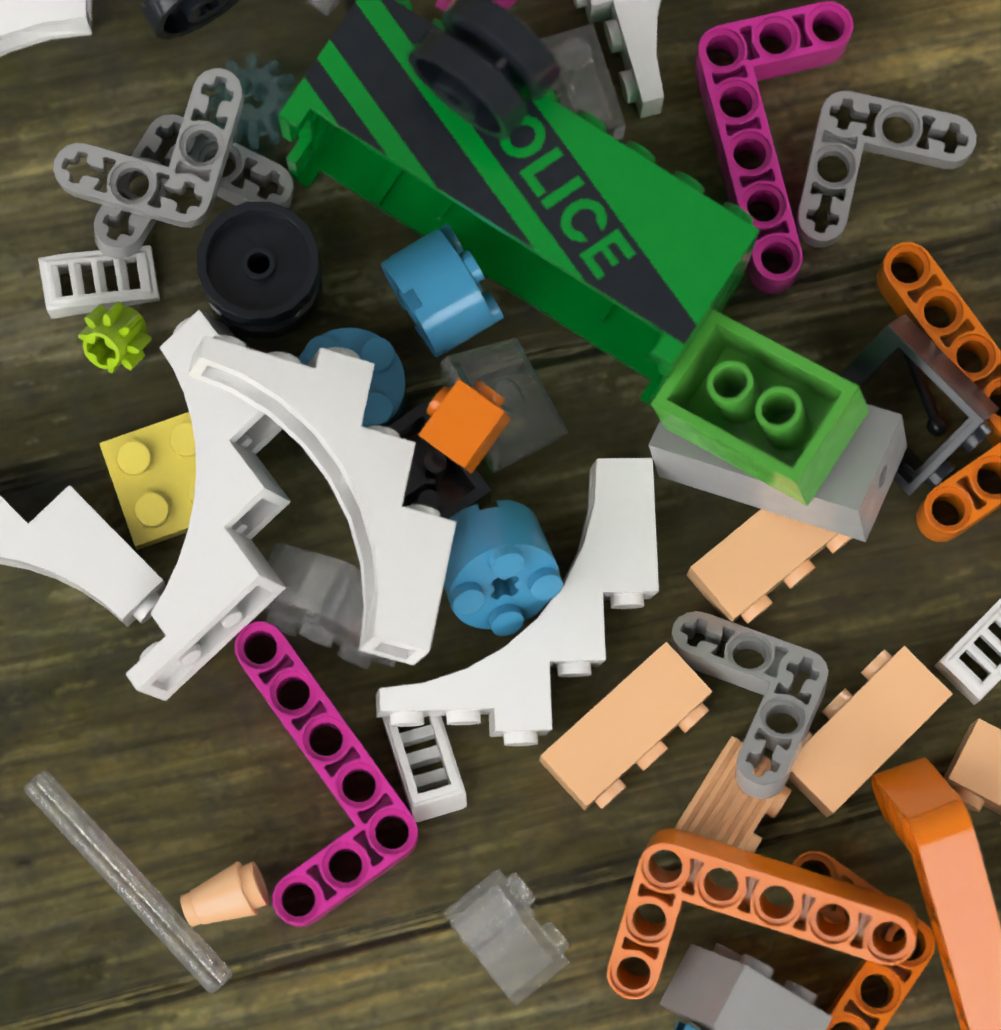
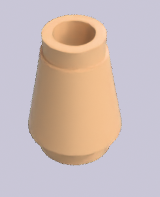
[180,861,269,927]

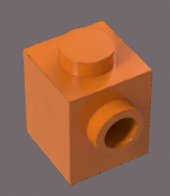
[418,379,511,474]

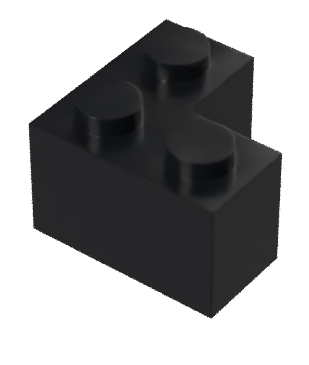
[388,401,492,519]

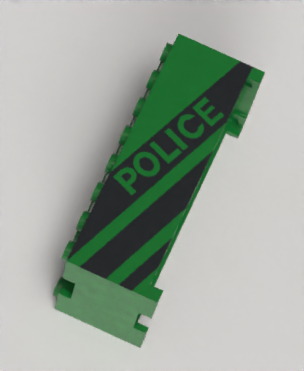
[278,0,760,409]

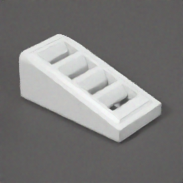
[38,245,160,319]
[934,598,1001,705]
[382,716,467,822]

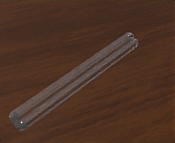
[24,771,232,993]

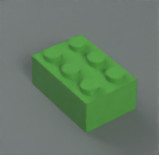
[651,309,869,507]

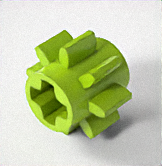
[78,301,152,373]

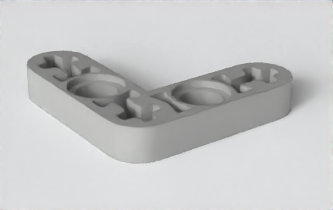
[53,68,244,228]
[796,91,976,248]
[94,114,294,259]
[671,611,828,799]

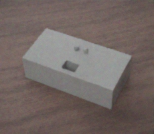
[648,404,908,542]

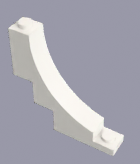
[126,310,291,701]
[0,485,166,627]

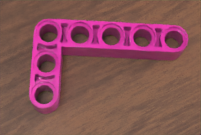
[694,1,853,294]
[235,622,418,927]

